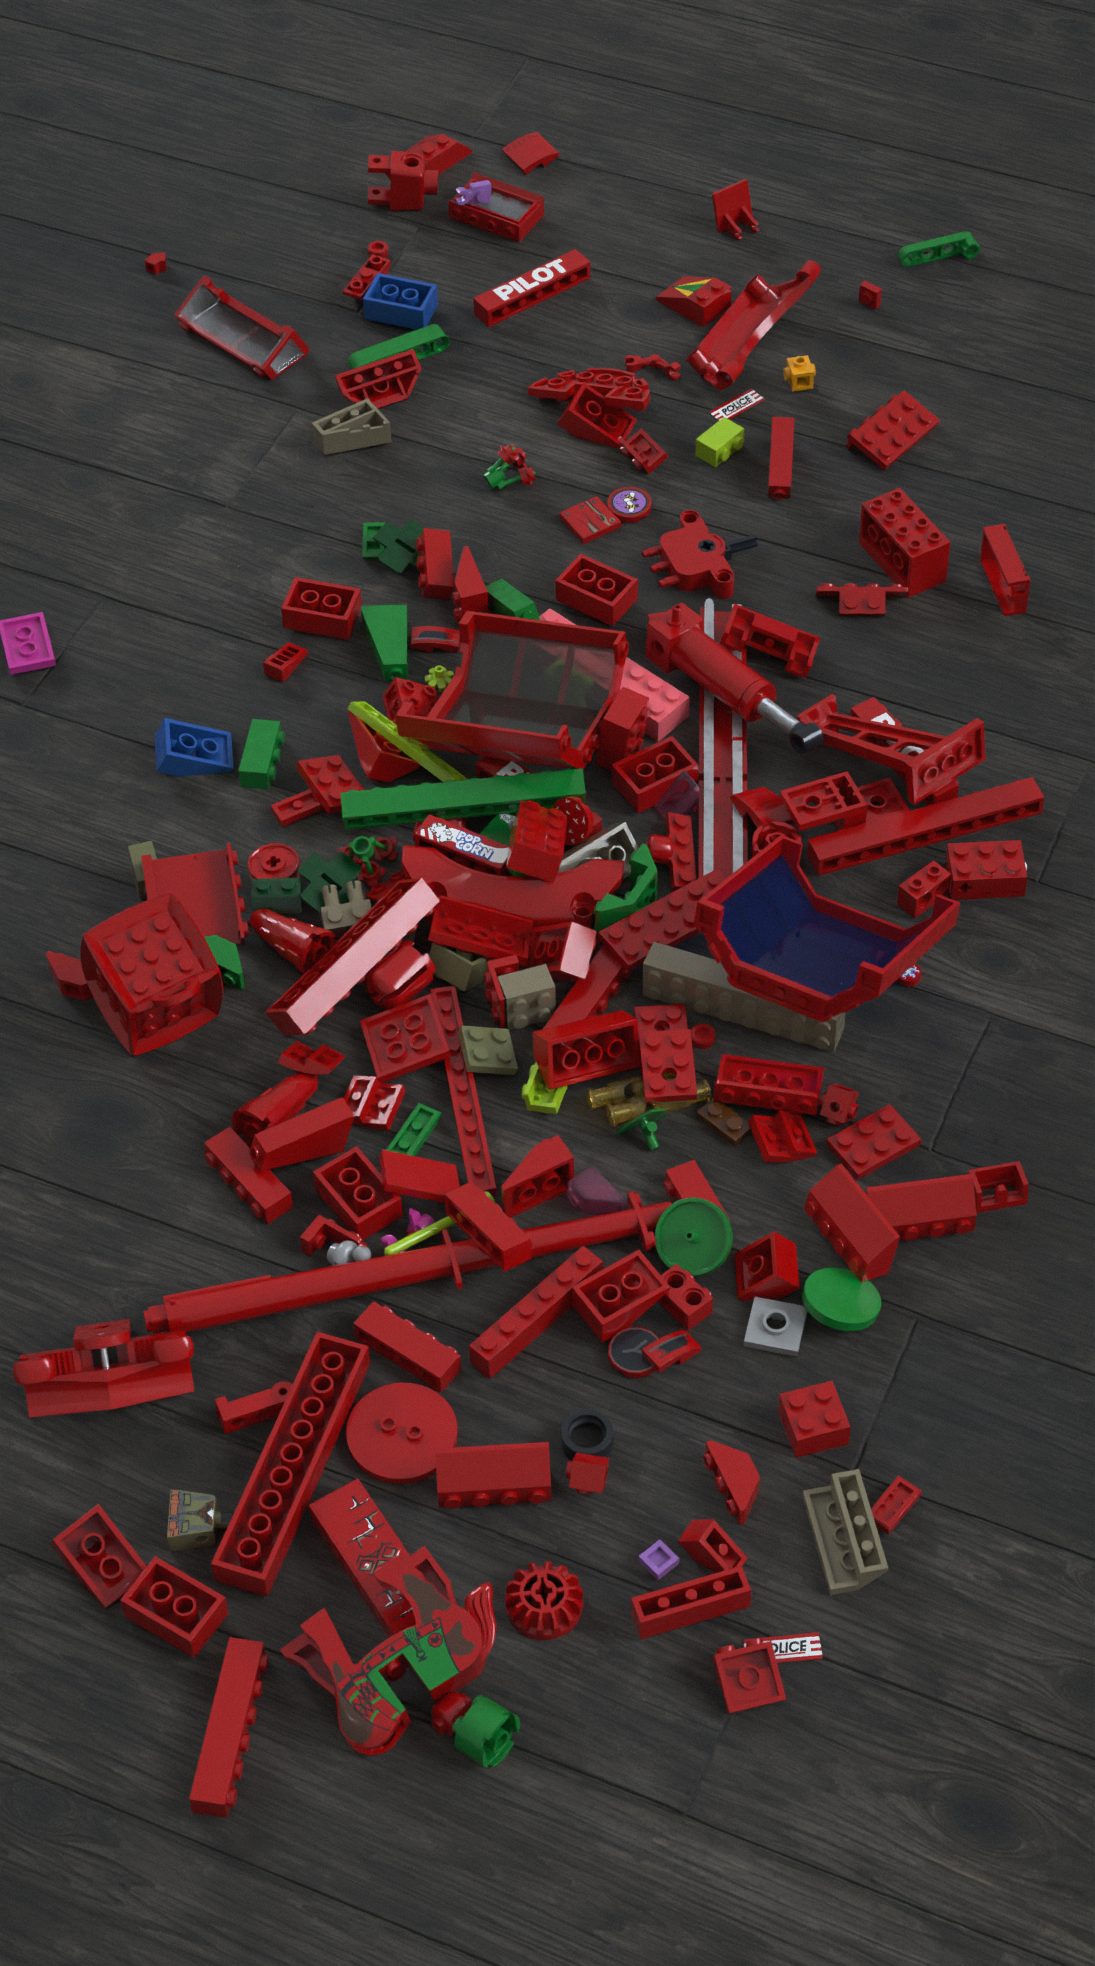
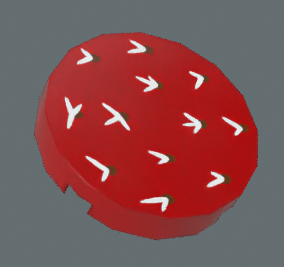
[552,796,594,846]

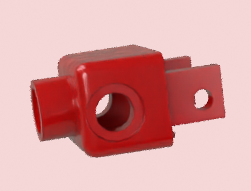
[368,151,438,211]

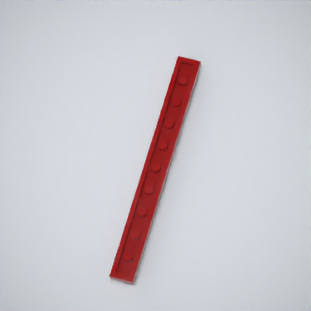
[430,986,497,1195]

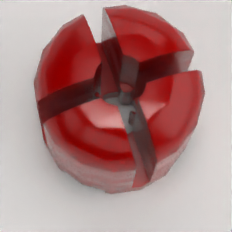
[364,940,436,1010]

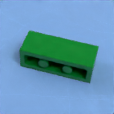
[239,719,285,790]

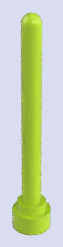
[384,1191,495,1255]

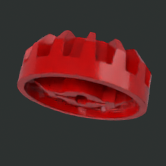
[505,1561,583,1640]

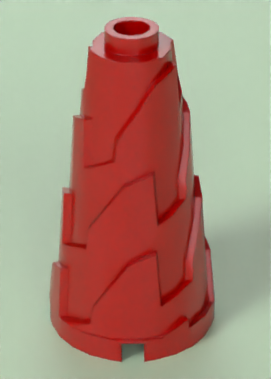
[250,909,337,974]
[231,1072,318,1148]

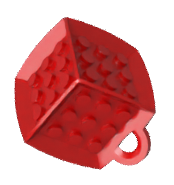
[80,893,224,1056]

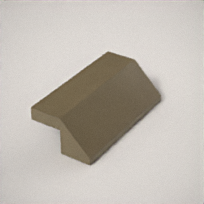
[802,1469,888,1595]

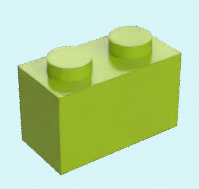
[695,417,745,467]

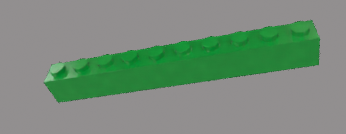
[341,768,586,830]

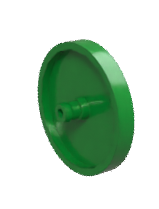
[655,1198,733,1276]
[802,1268,881,1331]

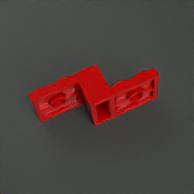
[780,771,909,831]
[634,1004,697,1103]

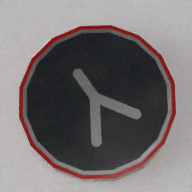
[608,1327,659,1378]

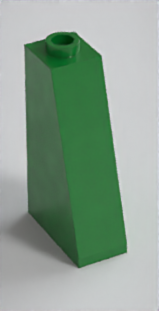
[361,605,408,681]

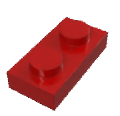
[271,789,325,827]

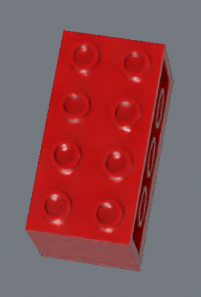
[859,488,950,598]

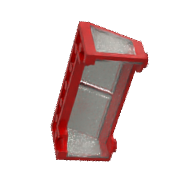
[174,275,310,380]

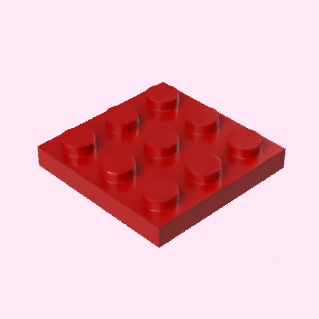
[360,994,452,1083]

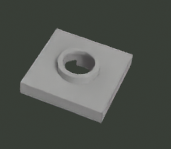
[744,1297,808,1357]

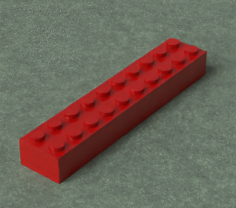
[211,1332,370,1597]

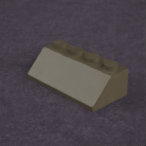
[557,822,639,879]

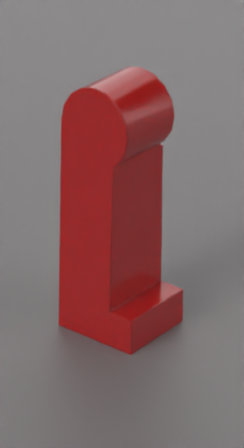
[215,1381,292,1435]

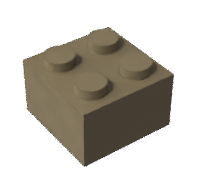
[497,964,556,1030]

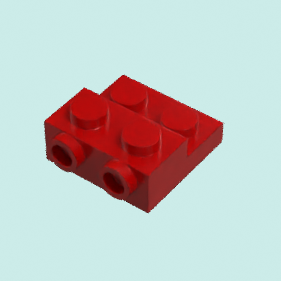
[712,1638,786,1714]

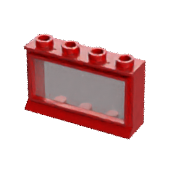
[448,172,544,242]

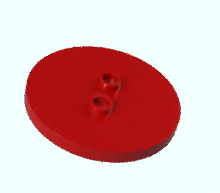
[346,1383,458,1484]

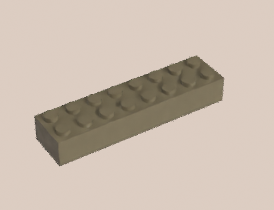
[643,942,845,1052]

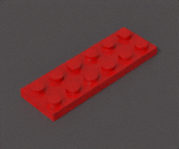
[598,869,748,971]

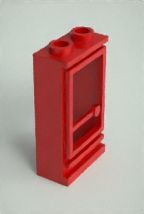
[979,524,1031,616]

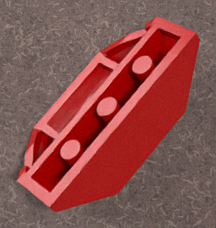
[404,134,472,175]
[334,349,422,409]

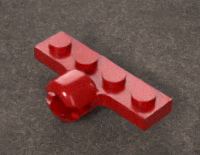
[645,812,697,892]

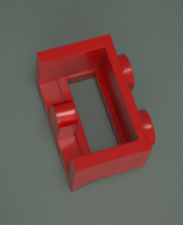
[968,1161,1029,1213]

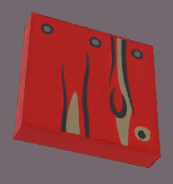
[559,496,621,544]

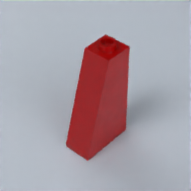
[768,417,794,499]
[249,1098,355,1171]

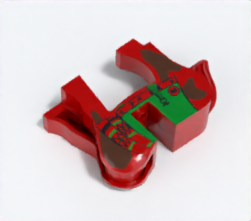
[280,1546,497,1755]

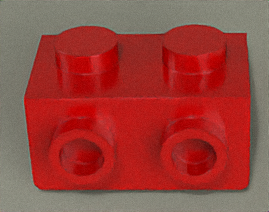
[618,428,668,474]

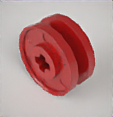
[248,843,301,881]

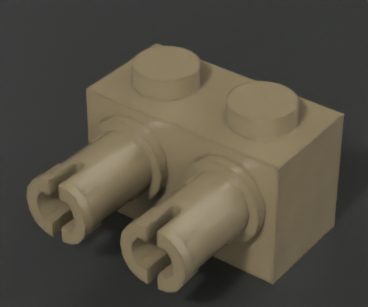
[321,881,371,940]

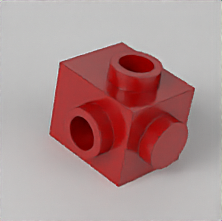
[565,1452,610,1494]

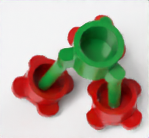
[483,445,536,490]
[337,836,398,887]

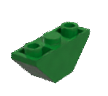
[204,935,245,990]

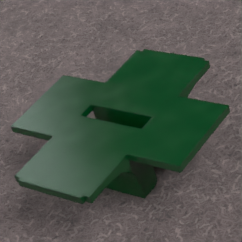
[373,519,424,574]
[296,851,366,914]

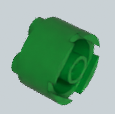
[452,1695,520,1768]

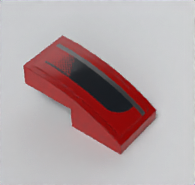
[409,626,460,653]
[642,1329,702,1373]

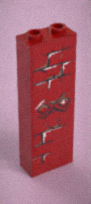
[309,1479,416,1638]

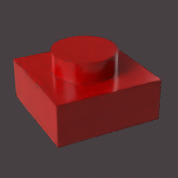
[859,281,882,310]

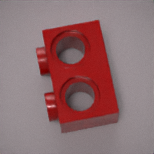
[897,860,951,919]
[657,1264,713,1331]

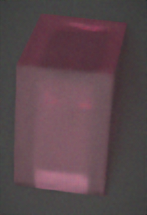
[655,771,699,819]

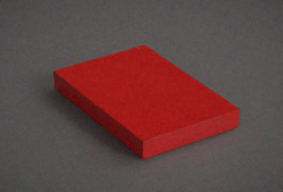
[379,1149,460,1203]

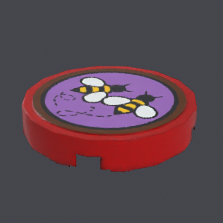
[607,487,652,523]

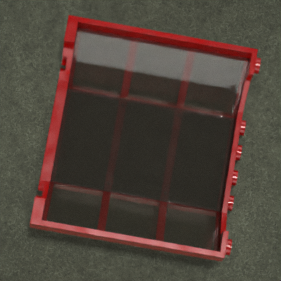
[395,611,629,769]

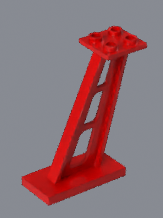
[797,694,986,805]

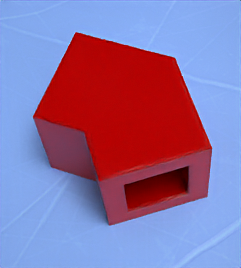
[145,253,167,275]

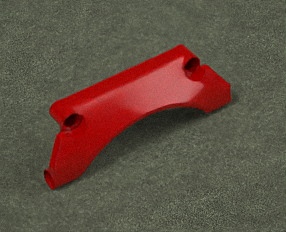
[686,260,821,391]
[401,845,625,931]

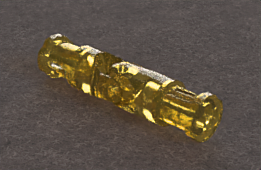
[586,1073,676,1111]
[606,1079,712,1127]

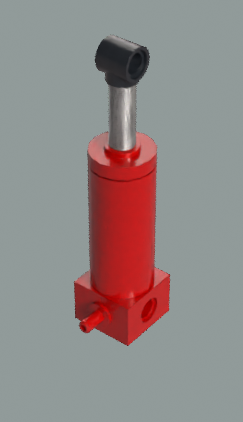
[645,602,824,755]

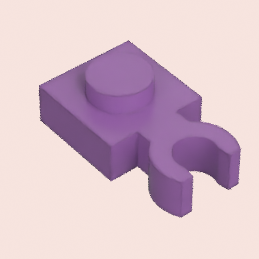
[455,180,492,205]

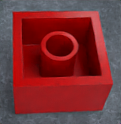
[778,1381,851,1458]

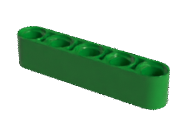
[347,324,450,369]

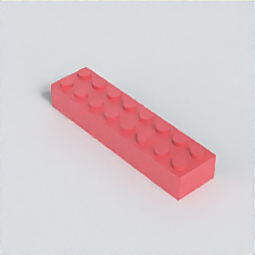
[519,609,690,742]

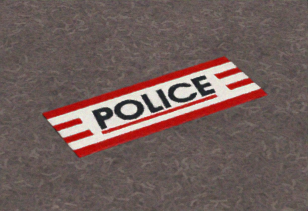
[709,388,765,420]
[743,1632,823,1663]

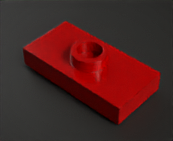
[871,1475,922,1535]

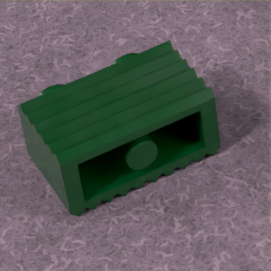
[251,877,303,914]

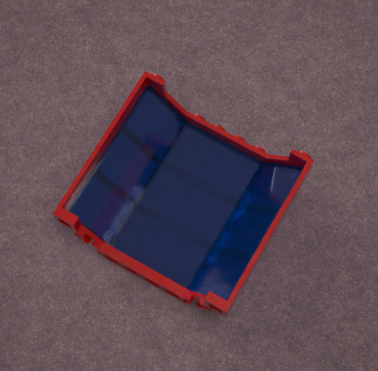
[694,835,961,1023]

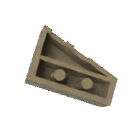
[311,398,392,455]

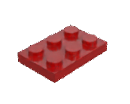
[296,755,364,814]
[826,1104,921,1180]

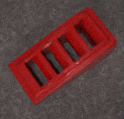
[263,642,309,682]

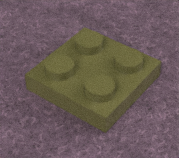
[458,1026,518,1075]

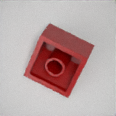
[735,1231,800,1301]

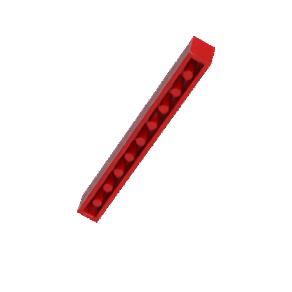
[807,777,1045,876]

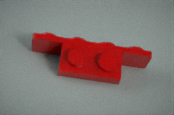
[815,583,908,616]

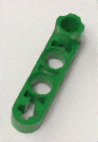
[898,231,980,267]

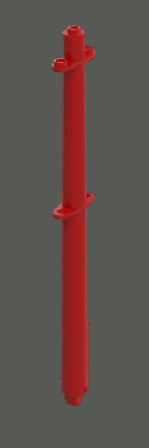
[143,1191,672,1334]

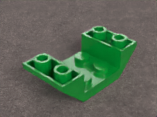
[594,843,657,944]

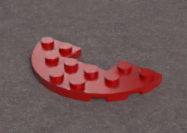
[527,368,650,411]

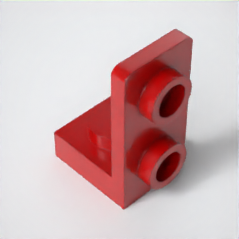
[300,1215,363,1257]

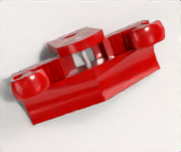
[13,1318,194,1417]

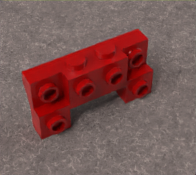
[720,604,820,678]

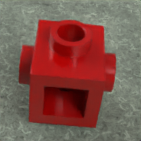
[819,1083,859,1125]

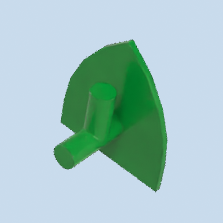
[616,1109,667,1151]

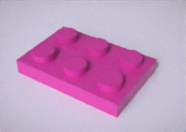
[0,612,56,675]

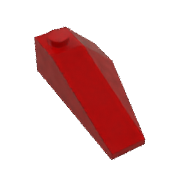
[348,711,420,782]

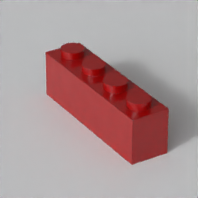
[204,1127,293,1224]
[445,1181,533,1272]
[353,1301,461,1392]
[631,1566,751,1640]

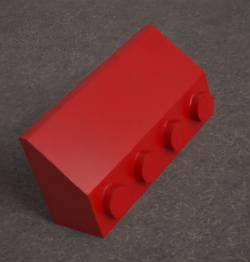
[533,1010,640,1089]
[804,1164,900,1282]
[866,1174,977,1241]
[435,1442,552,1509]

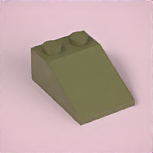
[429,943,495,991]

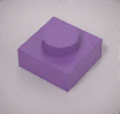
[639,1540,679,1580]

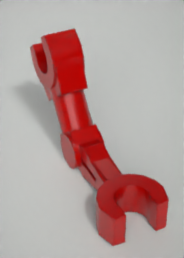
[625,354,681,381]

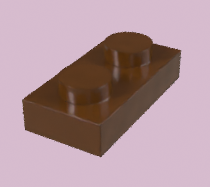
[697,1098,752,1147]

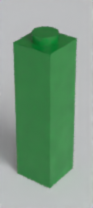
[485,579,540,620]

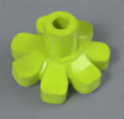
[425,665,454,692]

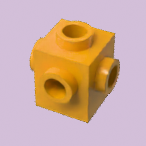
[783,355,816,392]

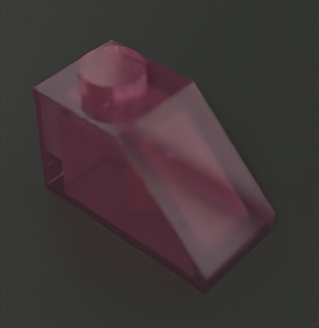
[567,1166,626,1215]

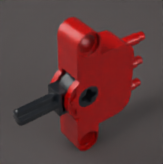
[642,510,758,599]

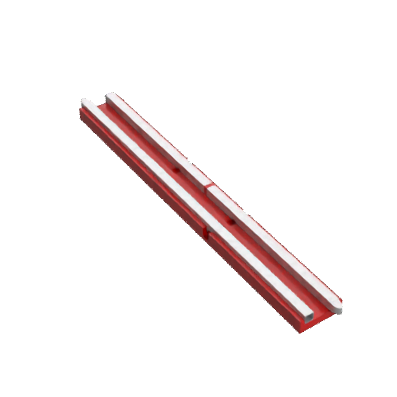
[698,598,748,896]

